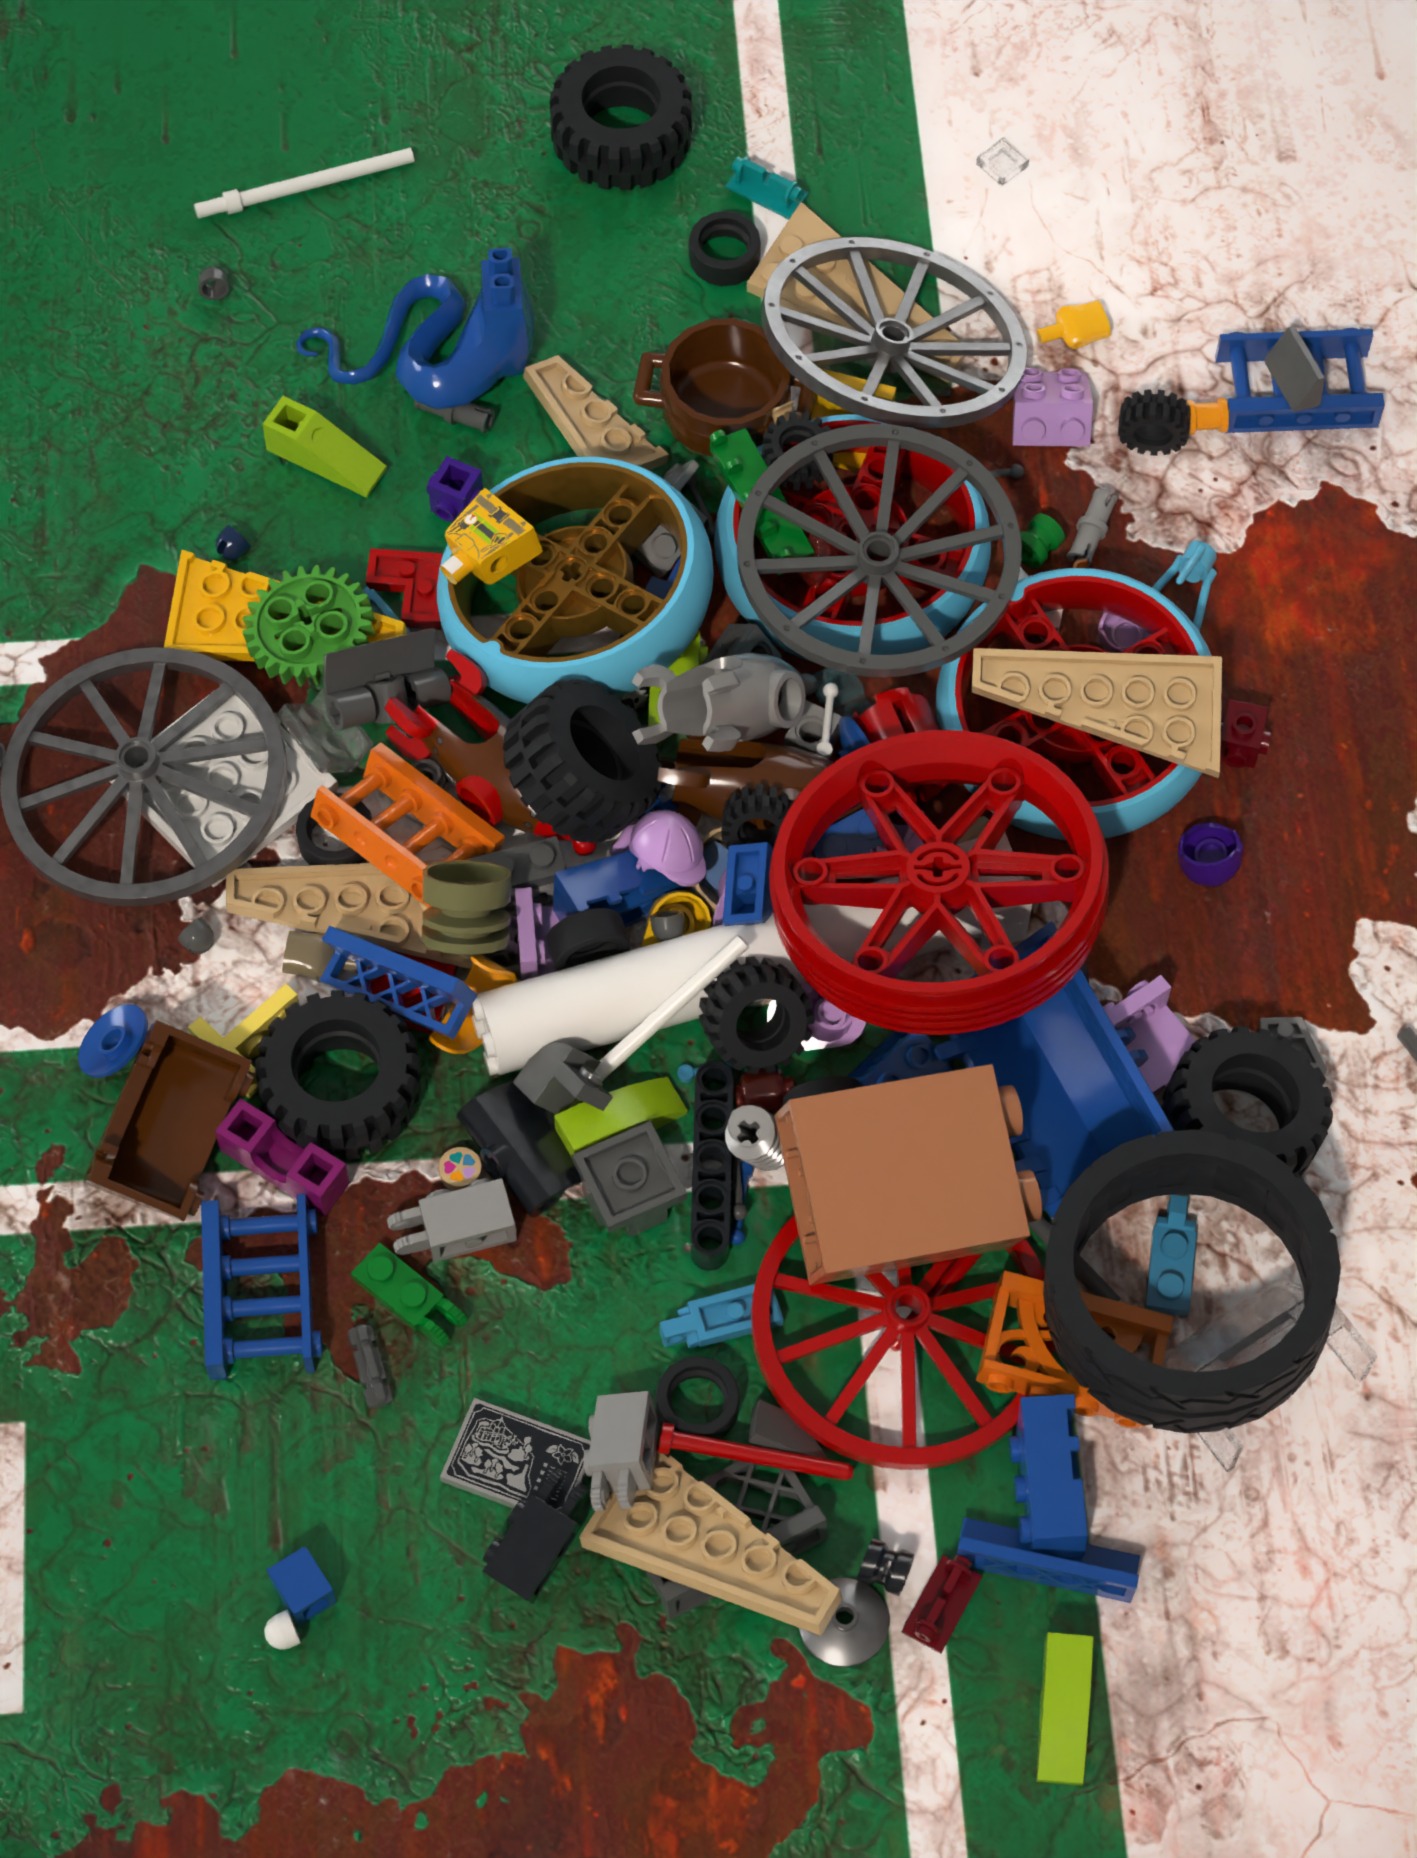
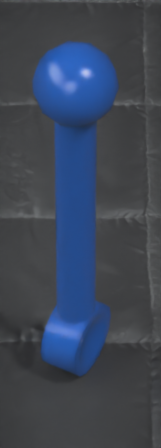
[730,1161,753,1245]

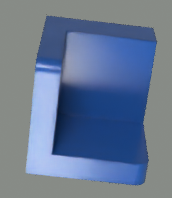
[267,1547,337,1627]

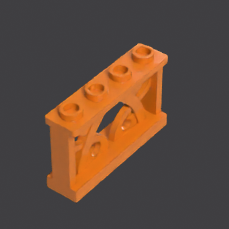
[976,1270,1174,1428]

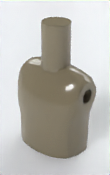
[282,931,358,982]

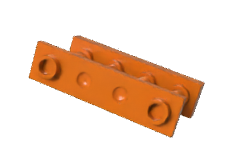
[310,742,505,908]

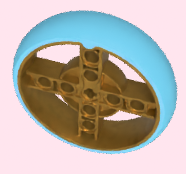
[437,457,714,704]

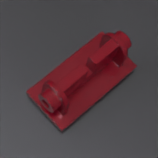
[901,1555,983,1654]

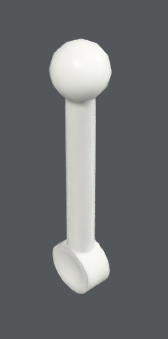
[816,683,839,759]

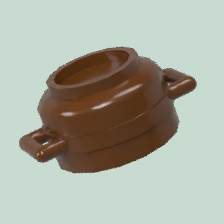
[633,318,815,457]

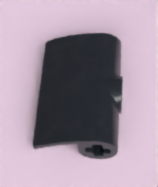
[456,1080,582,1217]

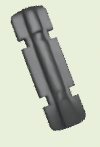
[347,1324,392,1409]

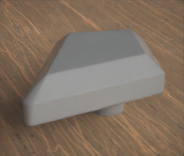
[1259,1017,1327,1075]

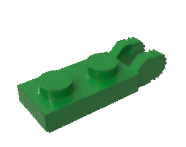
[350,1242,468,1348]

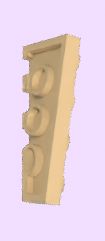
[523,355,669,470]

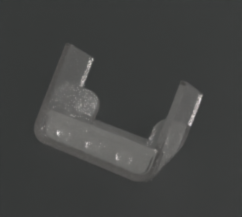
[1163,1279,1377,1473]

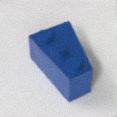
[1008,1394,1088,1558]

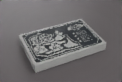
[440,1398,591,1511]

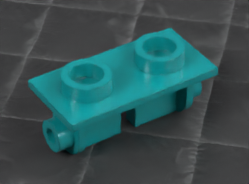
[725,156,809,220]

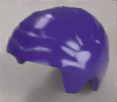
[1178,822,1244,887]

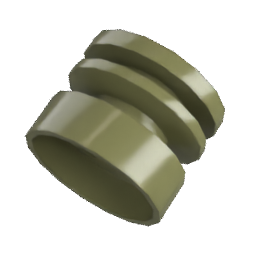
[422,860,511,955]

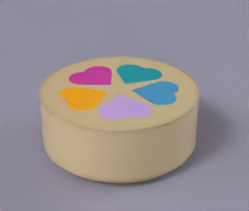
[439,1147,482,1191]

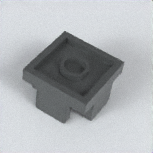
[572,1121,687,1237]

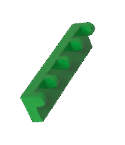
[710,428,815,575]

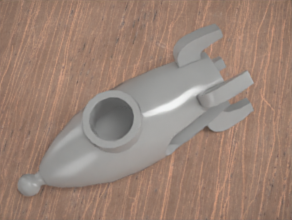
[631,653,818,752]

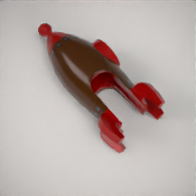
[384,649,597,856]

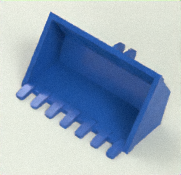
[934,921,1174,1218]

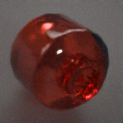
[734,1065,797,1116]

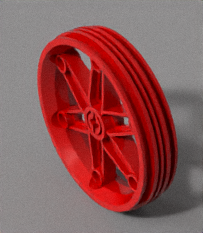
[769,730,1109,1035]

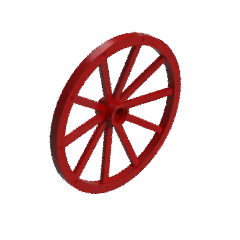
[750,1215,1055,1470]

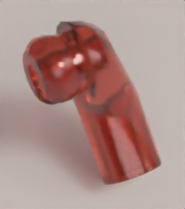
[803,534,839,589]

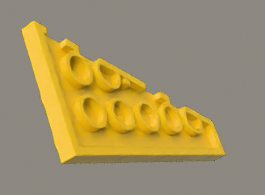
[164,549,407,661]

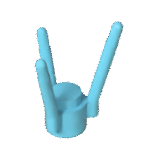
[1151,541,1217,631]

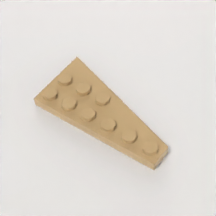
[747,202,966,384]

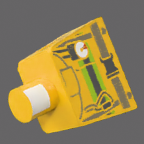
[440,488,543,585]

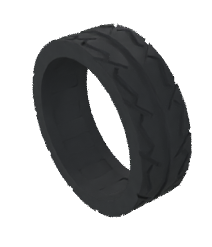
[1043,1130,1341,1434]

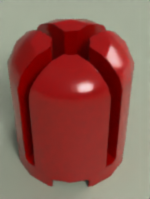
[852,687,949,804]

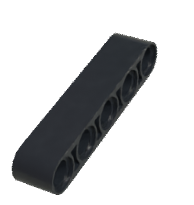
[690,1060,734,1271]

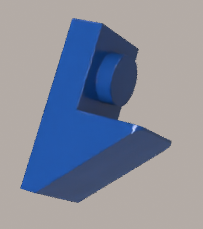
[722,842,774,926]

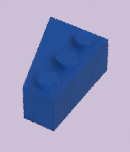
[553,851,686,928]

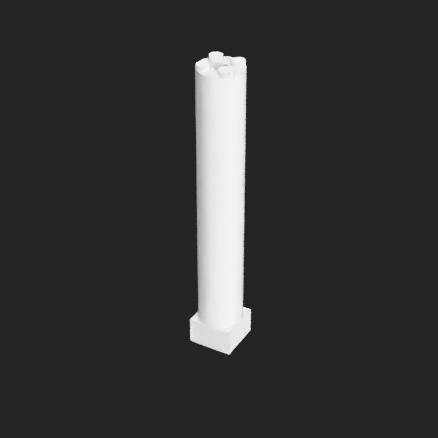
[471,832,1033,1076]

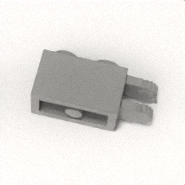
[387,1178,517,1263]
[583,1391,660,1511]

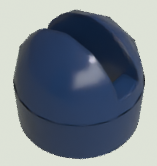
[215,525,250,560]

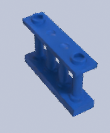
[1215,328,1385,433]
[201,1194,323,1380]

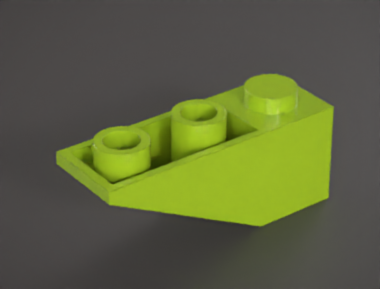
[262,396,387,498]

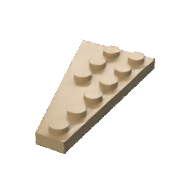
[972,648,1222,778]
[226,860,473,969]
[579,1448,842,1636]

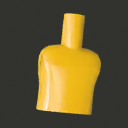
[1036,300,1111,349]

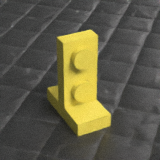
[188,984,300,1099]

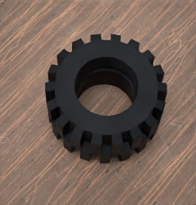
[699,956,814,1074]

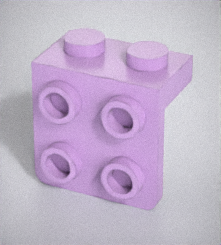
[1012,367,1093,446]
[1103,975,1196,1095]

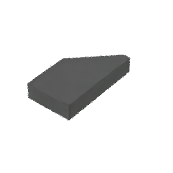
[748,1400,828,1459]

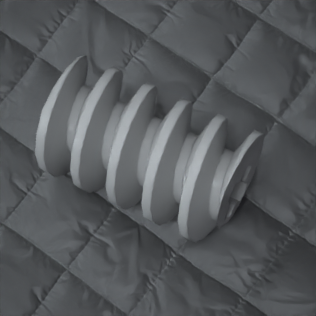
[725,1105,784,1171]

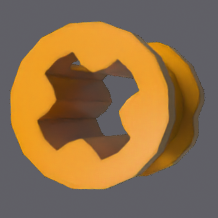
[1186,397,1229,435]

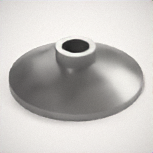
[799,1578,889,1667]

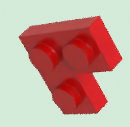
[366,548,443,630]

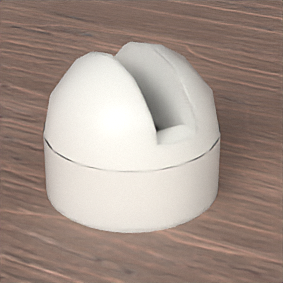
[264,1609,301,1650]

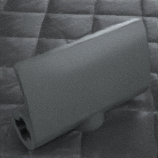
[323,628,452,731]

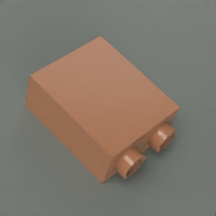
[774,1064,1042,1286]

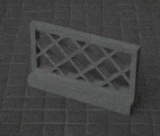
[644,1461,828,1621]

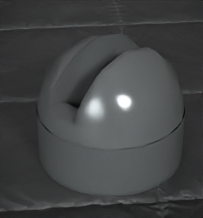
[198,266,229,300]
[650,911,685,941]
[177,917,214,954]

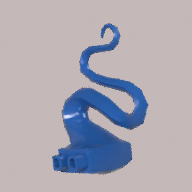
[296,248,534,410]

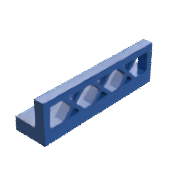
[319,925,478,1039]
[956,1517,1140,1603]

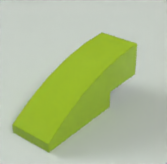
[554,1077,688,1157]
[1036,1632,1093,1786]

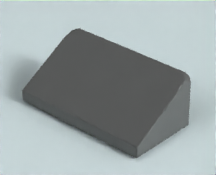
[1264,326,1325,412]

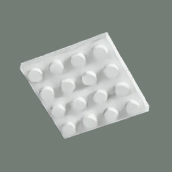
[109,691,339,888]

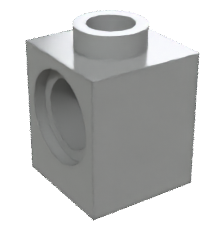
[784,700,842,754]

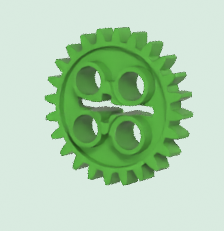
[242,565,375,687]

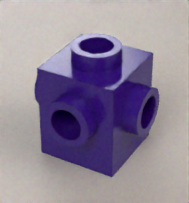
[426,456,483,522]

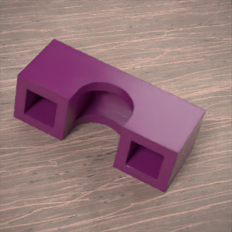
[215,1098,350,1217]

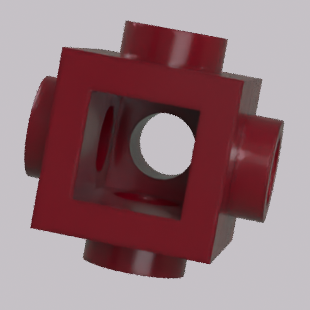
[1220,699,1272,768]

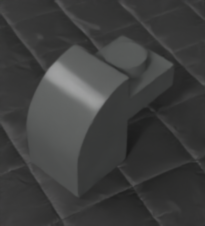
[513,1042,613,1114]

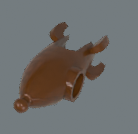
[649,735,898,829]

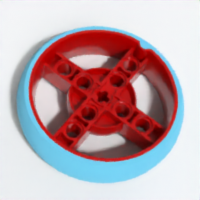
[714,414,991,662]
[936,568,1222,840]

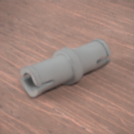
[1067,488,1117,567]

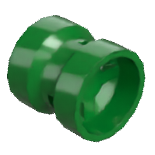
[1020,513,1065,569]

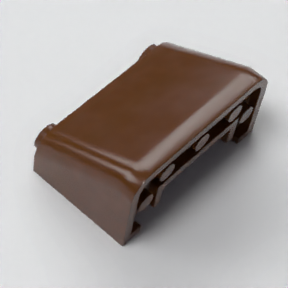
[83,1020,255,1221]

